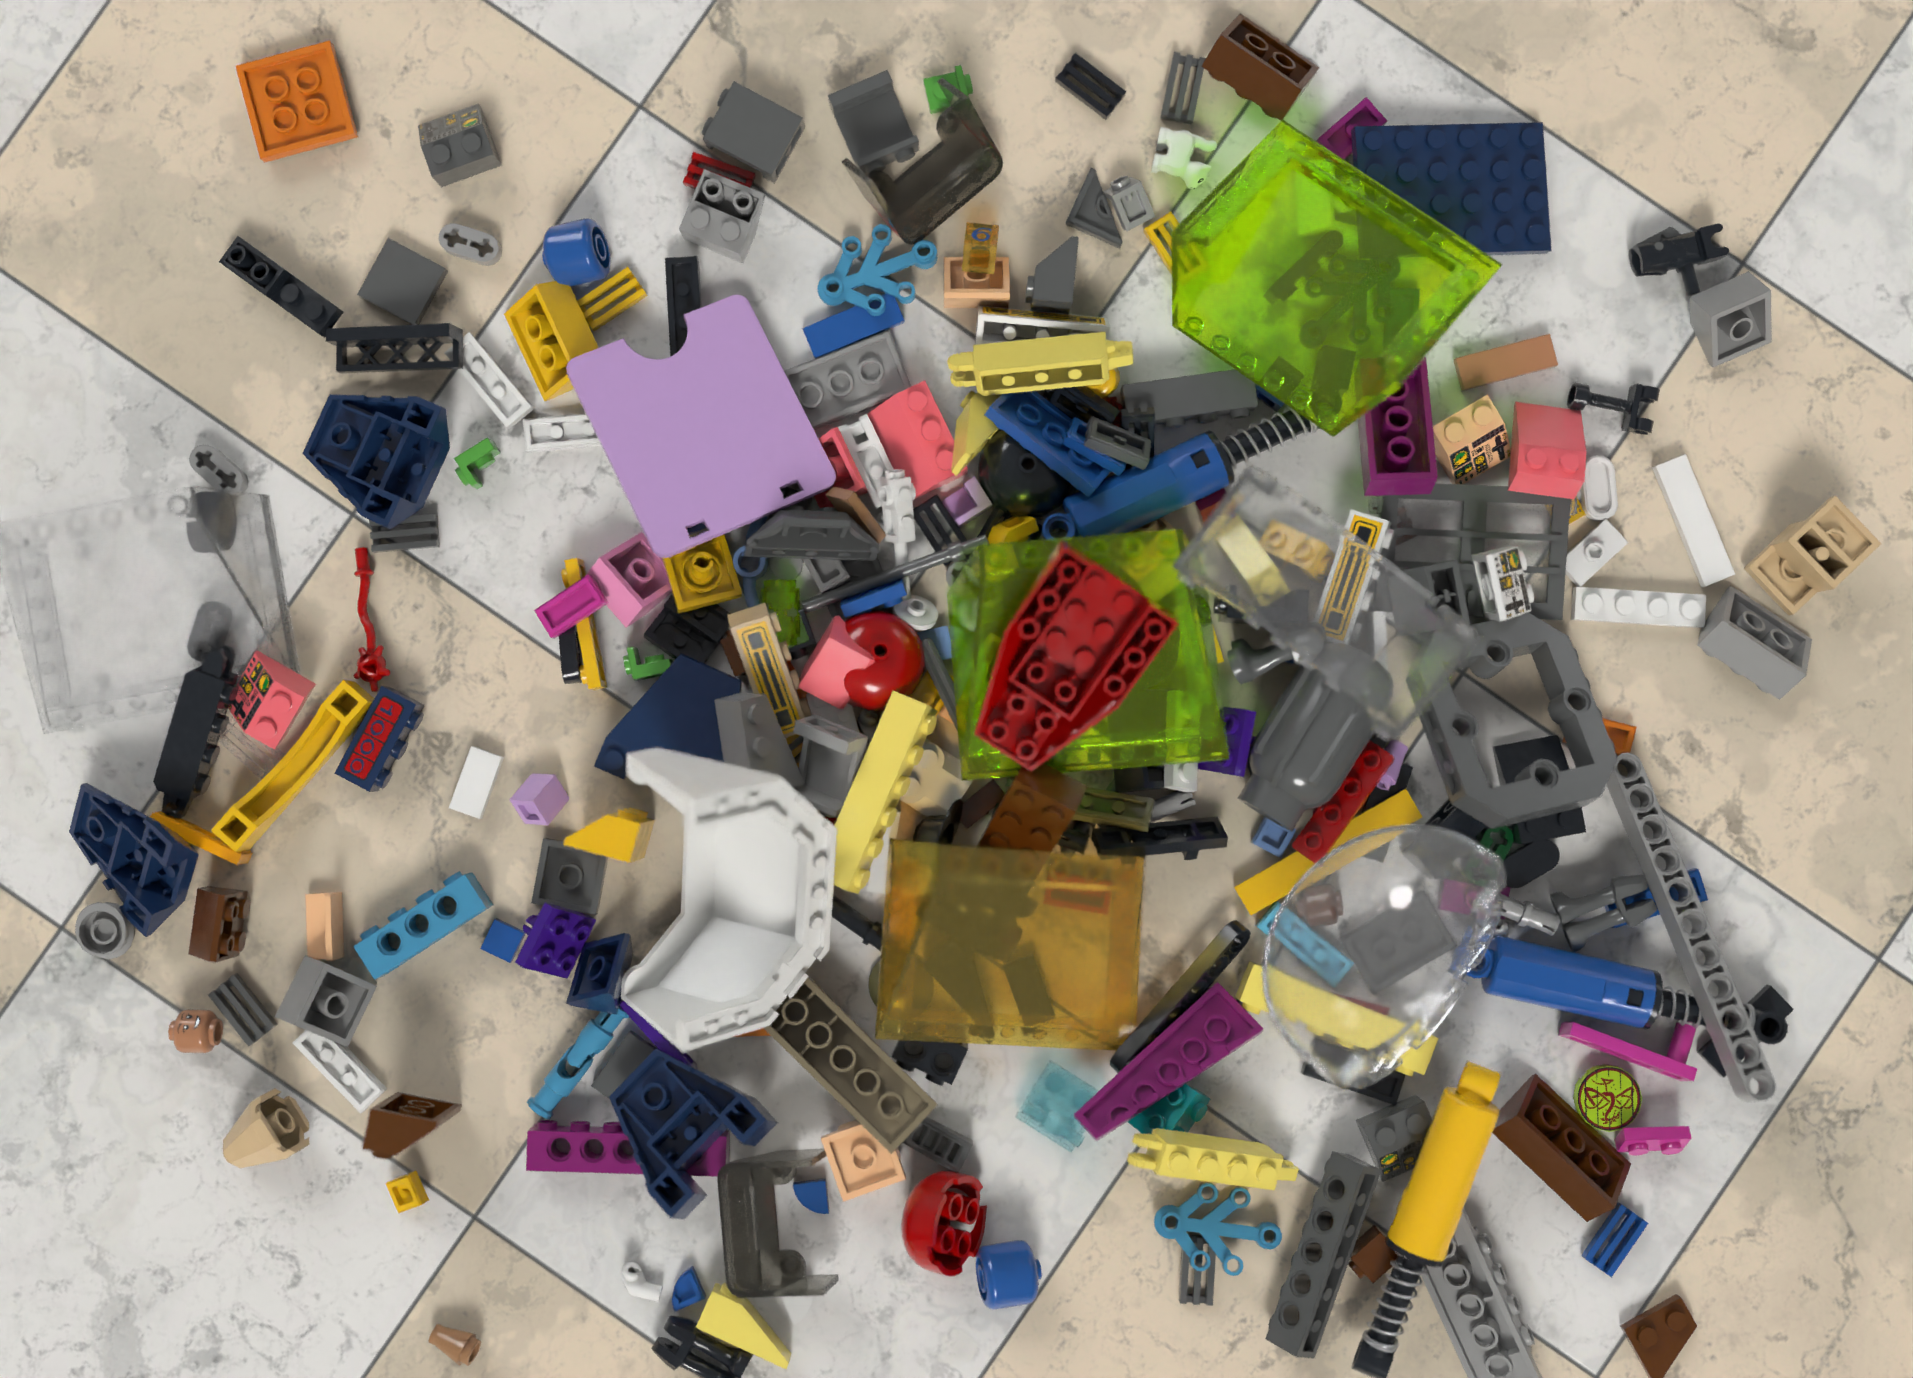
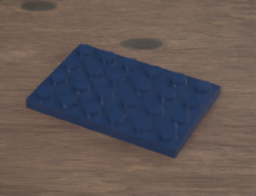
[1351,122,1552,259]

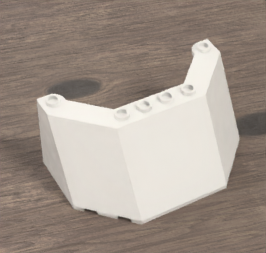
[621,747,837,1052]

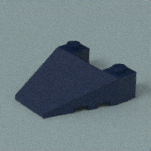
[594,653,742,779]
[609,1049,778,1219]

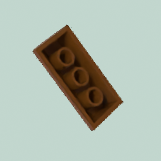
[1492,1073,1631,1222]

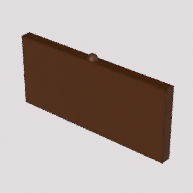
[960,779,1005,829]

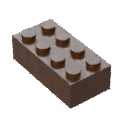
[968,763,1087,893]

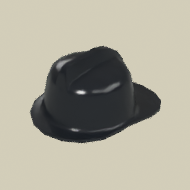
[911,799,963,876]

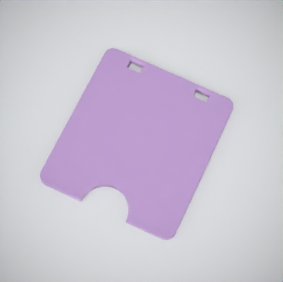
[567,295,836,558]

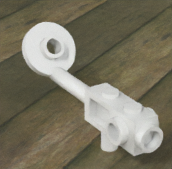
[877,469,938,630]

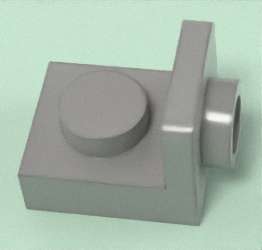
[1104,176,1155,231]

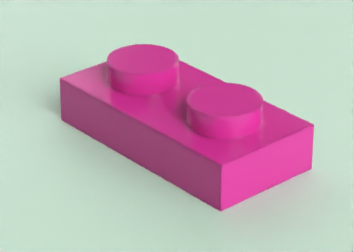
[1614,1126,1692,1156]

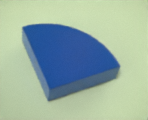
[793,1178,829,1214]
[672,1266,706,1312]

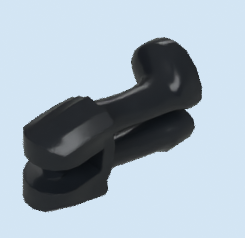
[651,1316,753,1378]

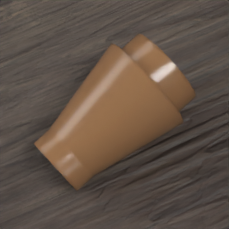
[428,1324,481,1366]

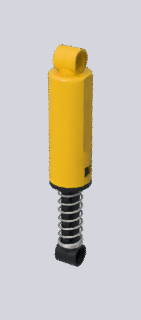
[1351,1060,1501,1378]

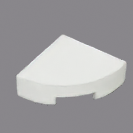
[780,1279,814,1325]

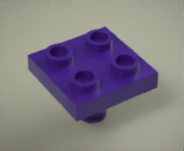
[1197,704,1256,777]
[515,902,596,979]

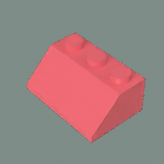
[867,380,968,499]

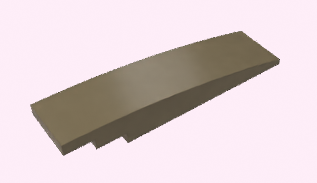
[763,977,938,1154]

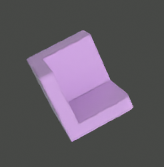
[943,477,992,528]
[510,773,569,825]

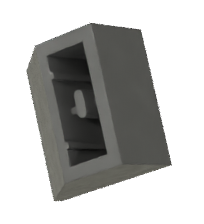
[1385,560,1470,638]

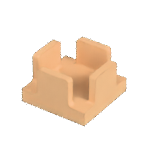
[821,1120,906,1202]

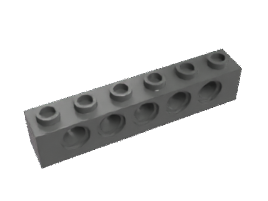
[1265,1151,1381,1358]

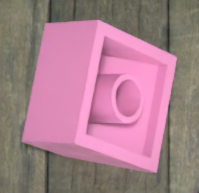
[585,532,672,627]

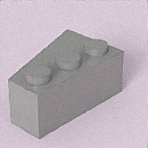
[715,693,805,788]

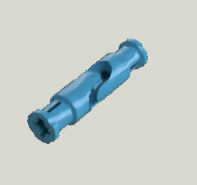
[527,1003,629,1120]

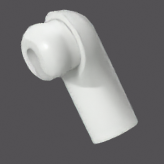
[1489,919,1531,940]
[621,1262,663,1302]

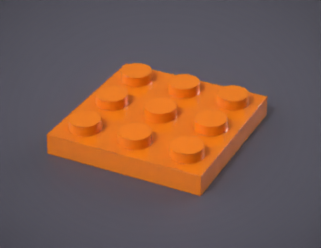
[235,40,358,163]

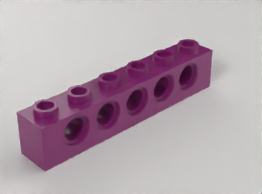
[526,1120,730,1177]

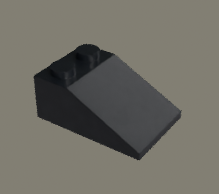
[1492,735,1586,844]

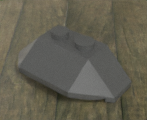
[744,506,879,561]

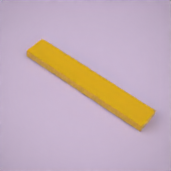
[1234,789,1423,915]

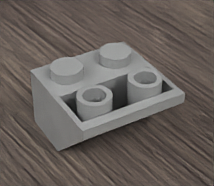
[679,169,765,263]

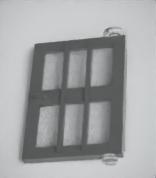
[1368,483,1577,620]

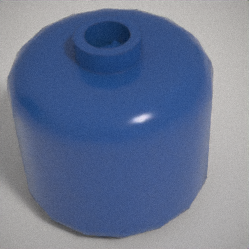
[542,218,611,287]
[975,1240,1042,1309]

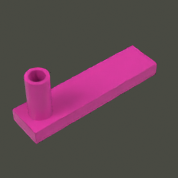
[1558,1022,1697,1081]

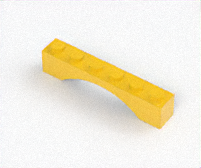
[211,680,375,852]

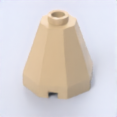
[223,1088,309,1168]

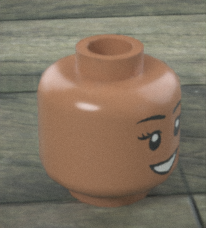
[168,1009,223,1053]

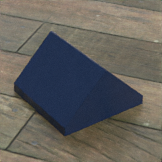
[566,933,633,1015]

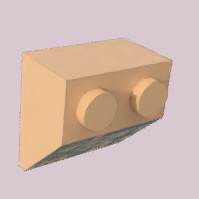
[1433,394,1511,485]

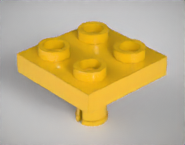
[662,534,742,614]

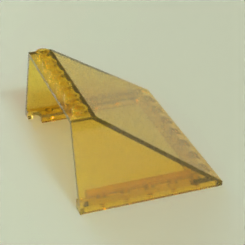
[875,838,1148,1051]

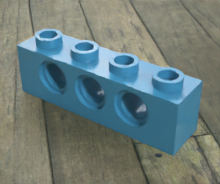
[353,871,493,980]

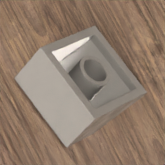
[1689,271,1772,368]
[275,955,377,1047]

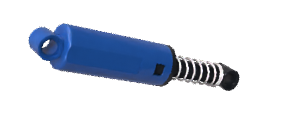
[1042,387,1342,553]
[1453,936,1788,1044]

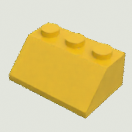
[504,281,599,401]
[563,807,655,863]

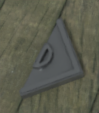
[1066,168,1123,249]

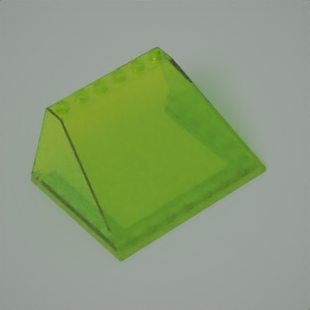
[1172,119,1503,437]
[947,529,1229,780]

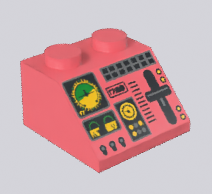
[228,650,316,750]

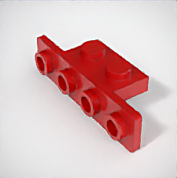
[1292,740,1395,865]

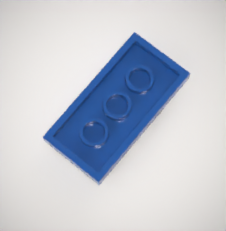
[985,391,1111,497]

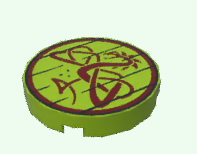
[1573,1064,1642,1132]

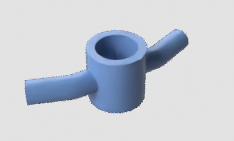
[733,516,768,608]

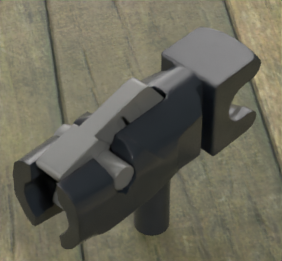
[1628,223,1729,297]

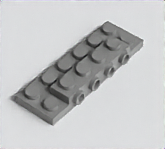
[1420,1207,1542,1378]

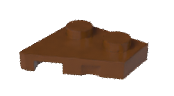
[1620,1294,1697,1378]

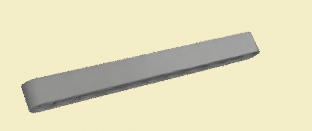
[1606,753,1776,1102]

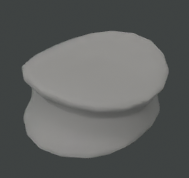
[75,902,134,959]

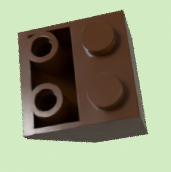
[188,886,250,962]

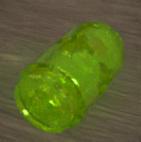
[761,580,801,646]

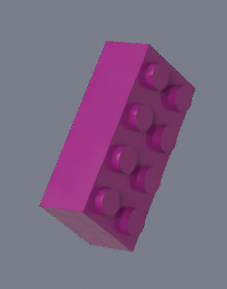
[1354,357,1438,496]

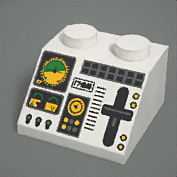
[1471,546,1534,621]

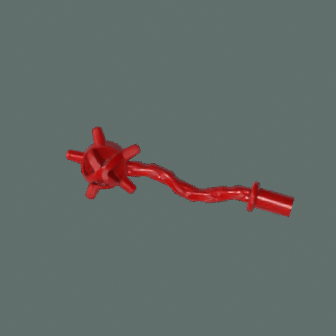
[354,547,390,692]

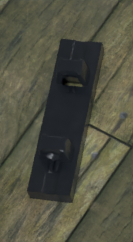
[1091,816,1228,867]

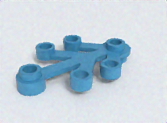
[817,224,938,316]
[1154,1183,1282,1276]

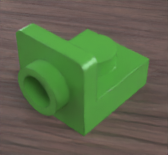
[923,65,973,114]
[454,438,501,489]
[623,646,674,681]

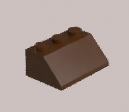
[1201,13,1320,121]
[362,1092,462,1159]

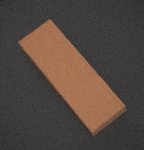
[1453,334,1558,391]

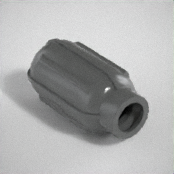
[1238,642,1394,832]

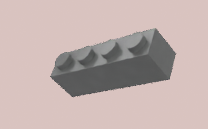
[1120,367,1258,432]

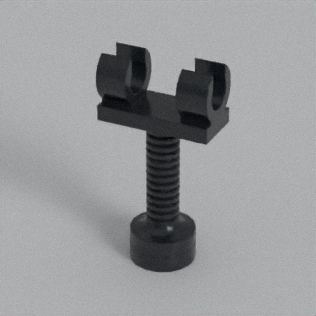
[1567,382,1660,435]

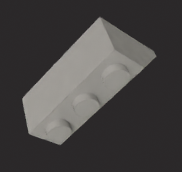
[1697,585,1812,700]

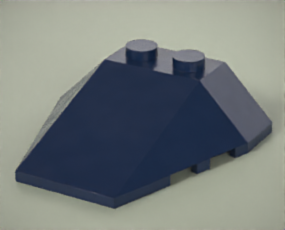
[302,395,450,529]
[69,783,199,937]

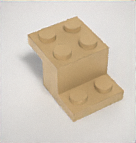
[1743,495,1882,616]

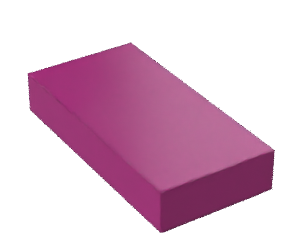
[534,575,608,638]

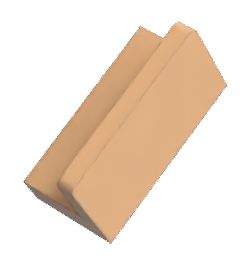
[305,892,344,961]

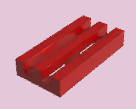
[683,152,756,189]

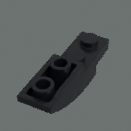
[219,236,344,338]

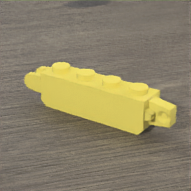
[947,332,1134,396]
[1127,1128,1299,1190]

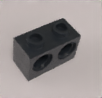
[892,1017,968,1086]

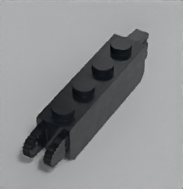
[153,644,238,819]

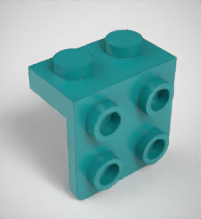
[1127,1083,1211,1134]

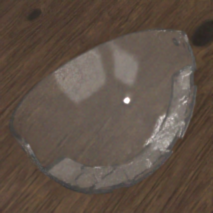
[1262,824,1506,1090]

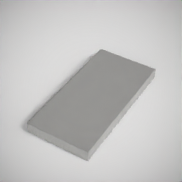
[784,330,911,430]

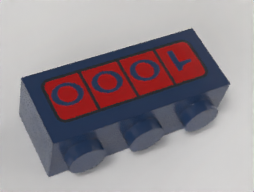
[334,686,424,792]

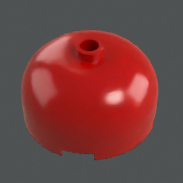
[844,610,925,712]
[901,1171,987,1277]

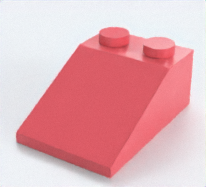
[1508,402,1586,499]

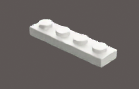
[1571,587,1706,628]

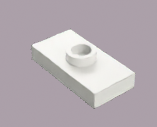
[1566,519,1628,587]

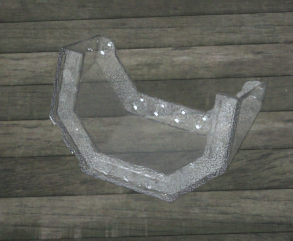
[1173,464,1484,741]

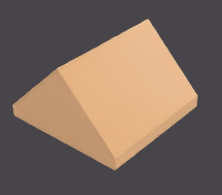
[944,257,1010,308]

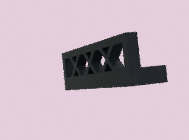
[326,323,463,374]

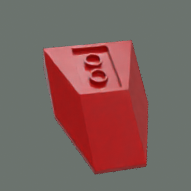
[974,539,1179,771]

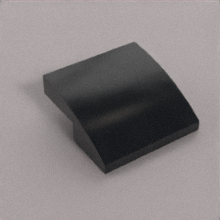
[644,594,731,664]

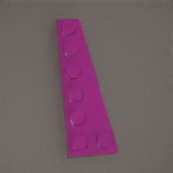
[1073,982,1264,1142]

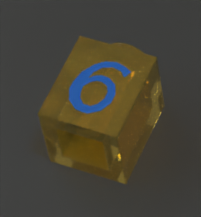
[962,222,999,274]

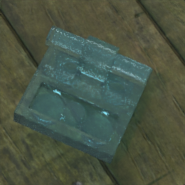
[1015,1060,1099,1153]

